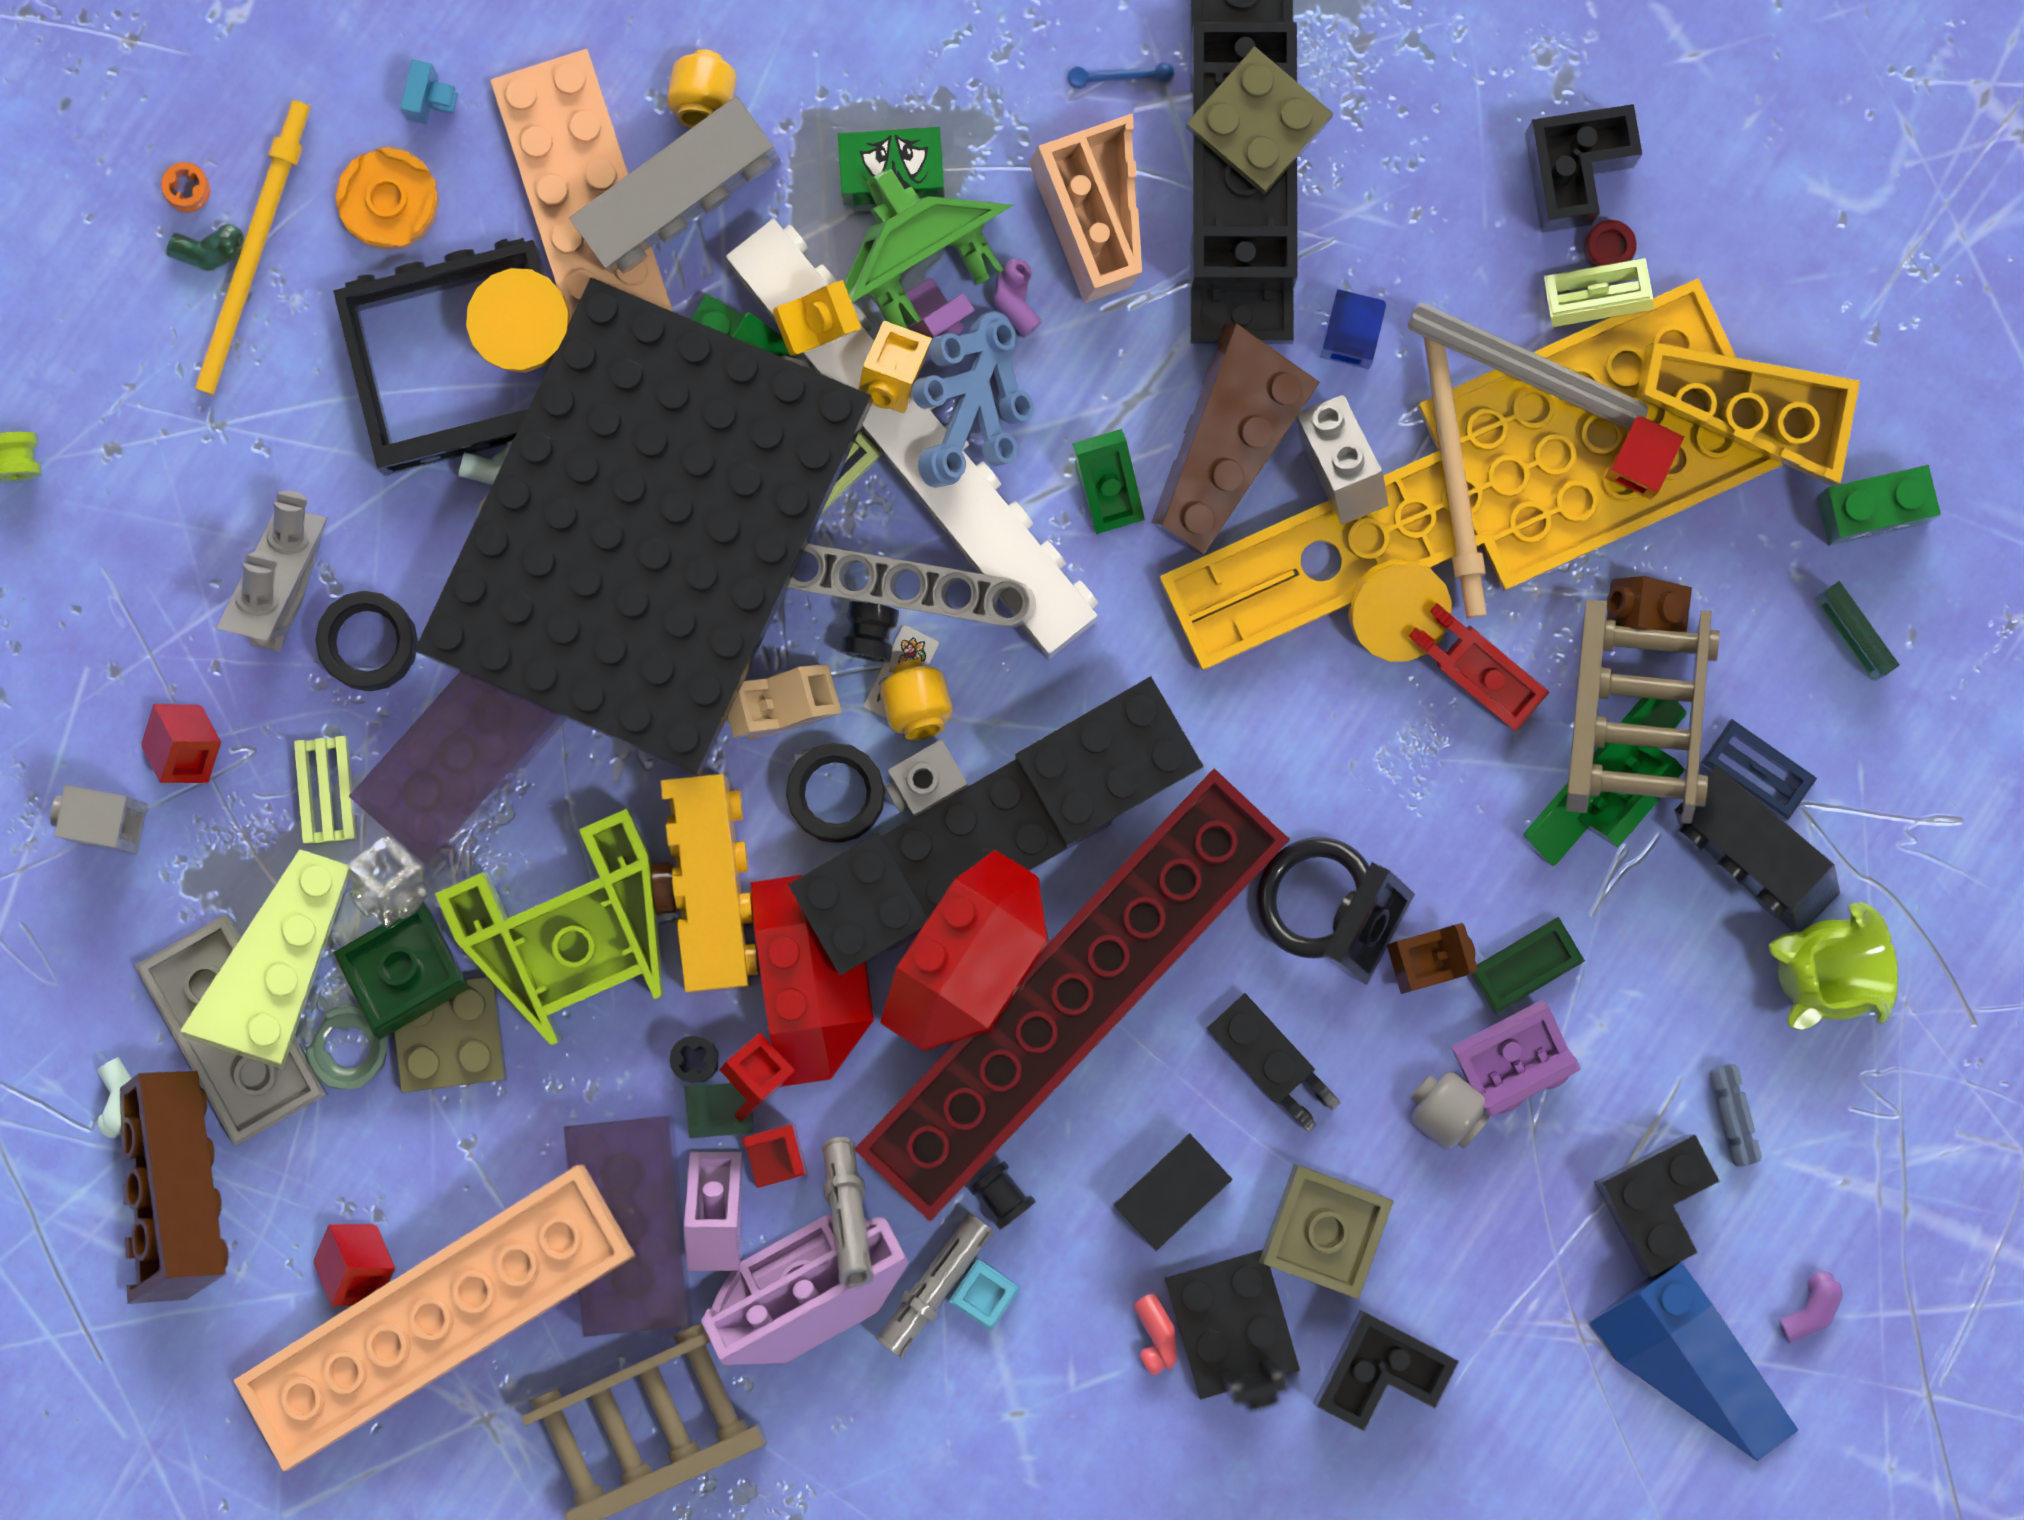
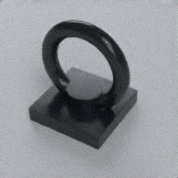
[1256,837,1415,985]

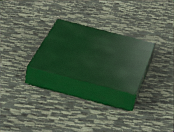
[333,901,470,1040]

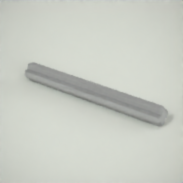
[1407,303,1648,430]

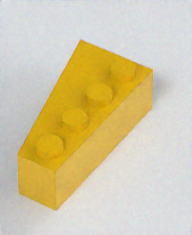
[1637,343,1860,485]
[661,774,759,994]

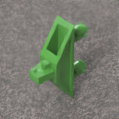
[844,169,1014,329]

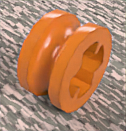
[161,162,210,213]

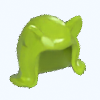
[1768,902,1899,1030]

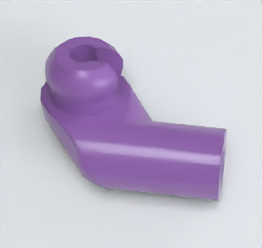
[993,259,1042,338]
[1778,1271,1843,1343]

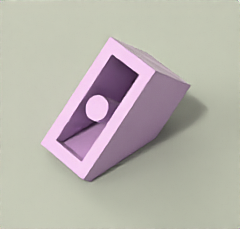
[684,1152,742,1271]

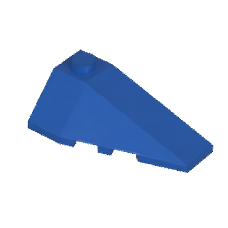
[1589,1262,1798,1461]

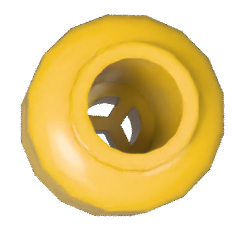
[667,49,737,128]
[880,660,953,741]

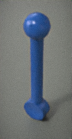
[1068,62,1175,89]

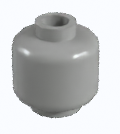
[1410,1072,1489,1149]

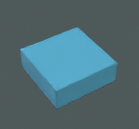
[948,1258,1021,1331]

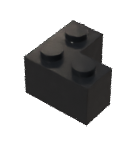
[1525,104,1642,233]
[1594,1134,1720,1277]
[1313,1310,1459,1431]

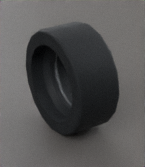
[315,590,418,692]
[786,743,885,843]

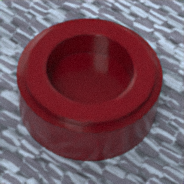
[1583,220,1637,267]

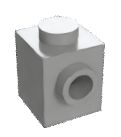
[885,739,968,817]

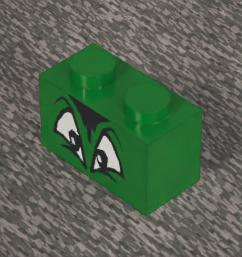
[837,127,945,211]
[1817,465,1941,546]

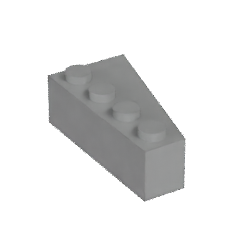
[569,96,780,274]

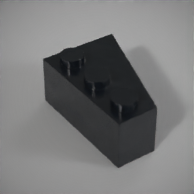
[1674,765,1840,932]

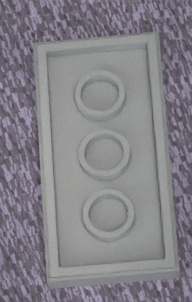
[135,914,328,1146]

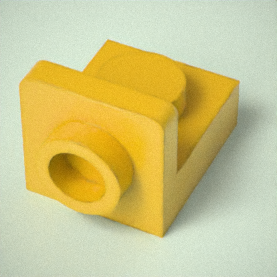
[773,280,862,356]
[858,321,932,413]

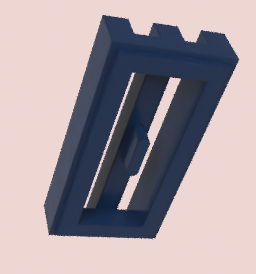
[1700,719,1817,821]

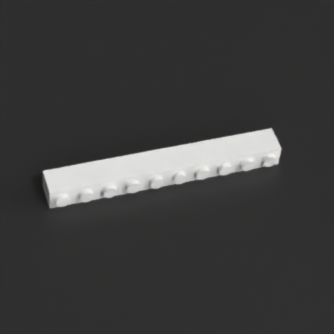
[726,218,1099,659]

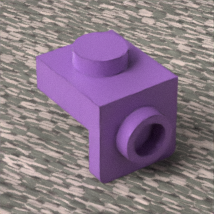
[904,278,975,338]

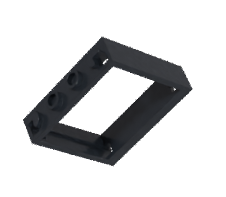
[333,238,545,476]

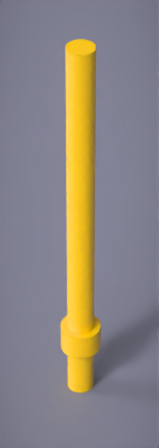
[194,100,311,396]

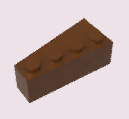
[1151,323,1320,554]
[120,1071,229,1304]

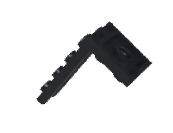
[1164,1249,1300,1411]

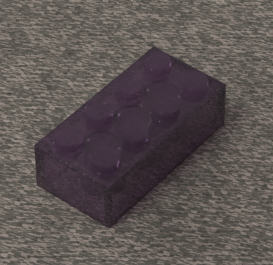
[349,672,568,869]
[564,1116,693,1337]

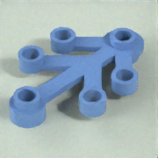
[912,312,1034,488]

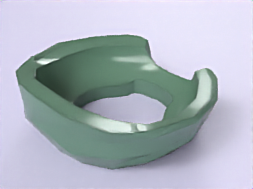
[306,1004,388,1090]

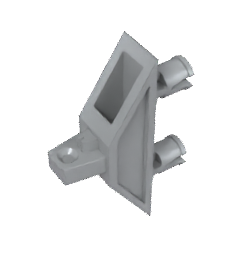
[216,490,327,652]

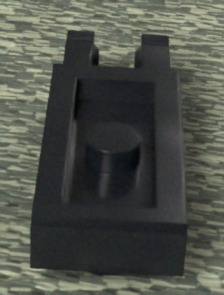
[1206,993,1340,1133]

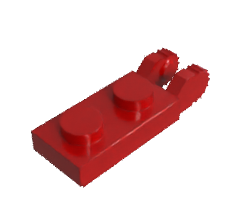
[1408,603,1550,731]

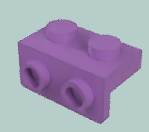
[1451,999,1581,1116]

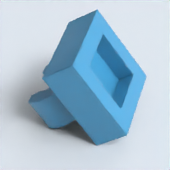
[400,59,459,125]

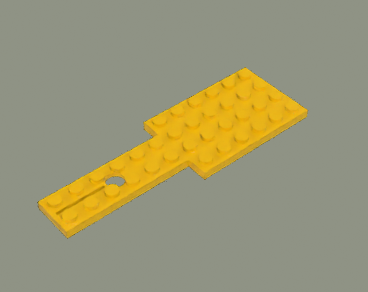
[1159,278,1784,671]

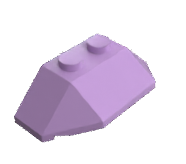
[701,1215,909,1365]

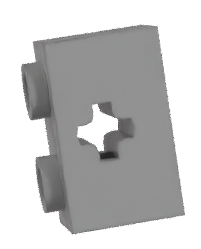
[1297,394,1389,525]
[50,785,148,854]

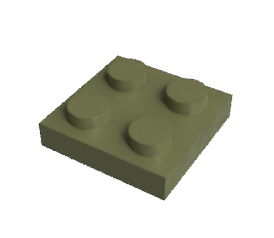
[1186,46,1333,195]
[395,977,507,1093]
[1259,1164,1394,1299]

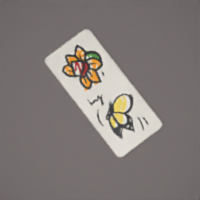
[864,625,939,718]

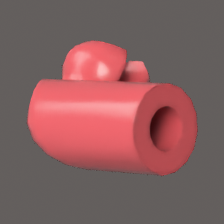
[1133,1294,1177,1375]

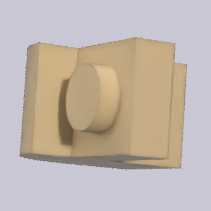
[727,664,842,740]

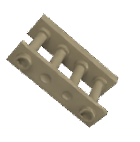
[1566,599,1720,824]
[521,1323,768,1520]

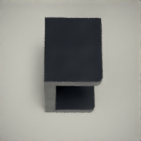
[1113,1133,1233,1251]

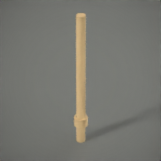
[1423,336,1487,619]

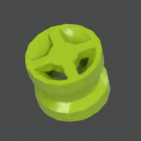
[0,431,41,482]

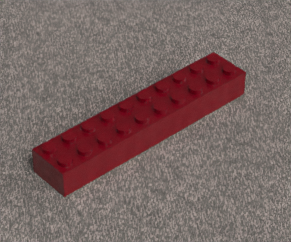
[854,768,1290,1222]

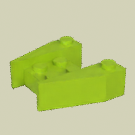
[435,809,664,1045]

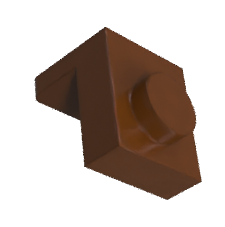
[1607,576,1692,632]
[1386,923,1478,994]

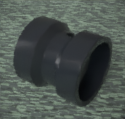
[840,601,899,663]

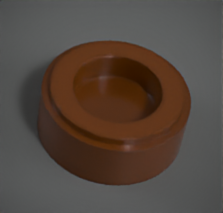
[651,861,678,915]

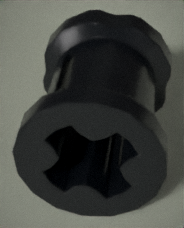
[669,1036,719,1083]
[968,1161,1036,1230]

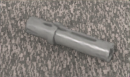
[822,1137,874,1287]
[875,1212,995,1358]

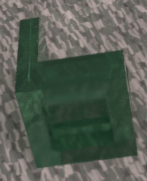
[685,1083,755,1139]

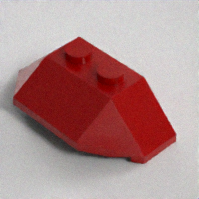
[880,850,1049,1052]
[750,875,874,1087]

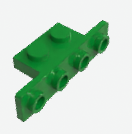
[1523,697,1687,866]

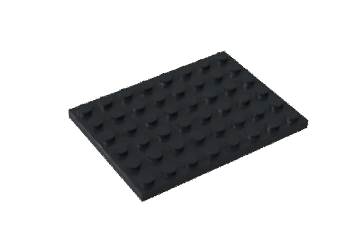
[415,278,874,776]

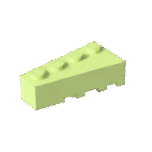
[180,849,351,1069]

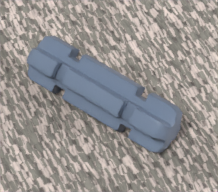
[1709,1064,1762,1167]

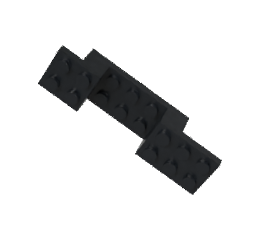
[1190,0,1298,344]
[788,676,1204,976]

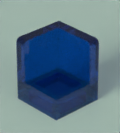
[1319,289,1386,370]

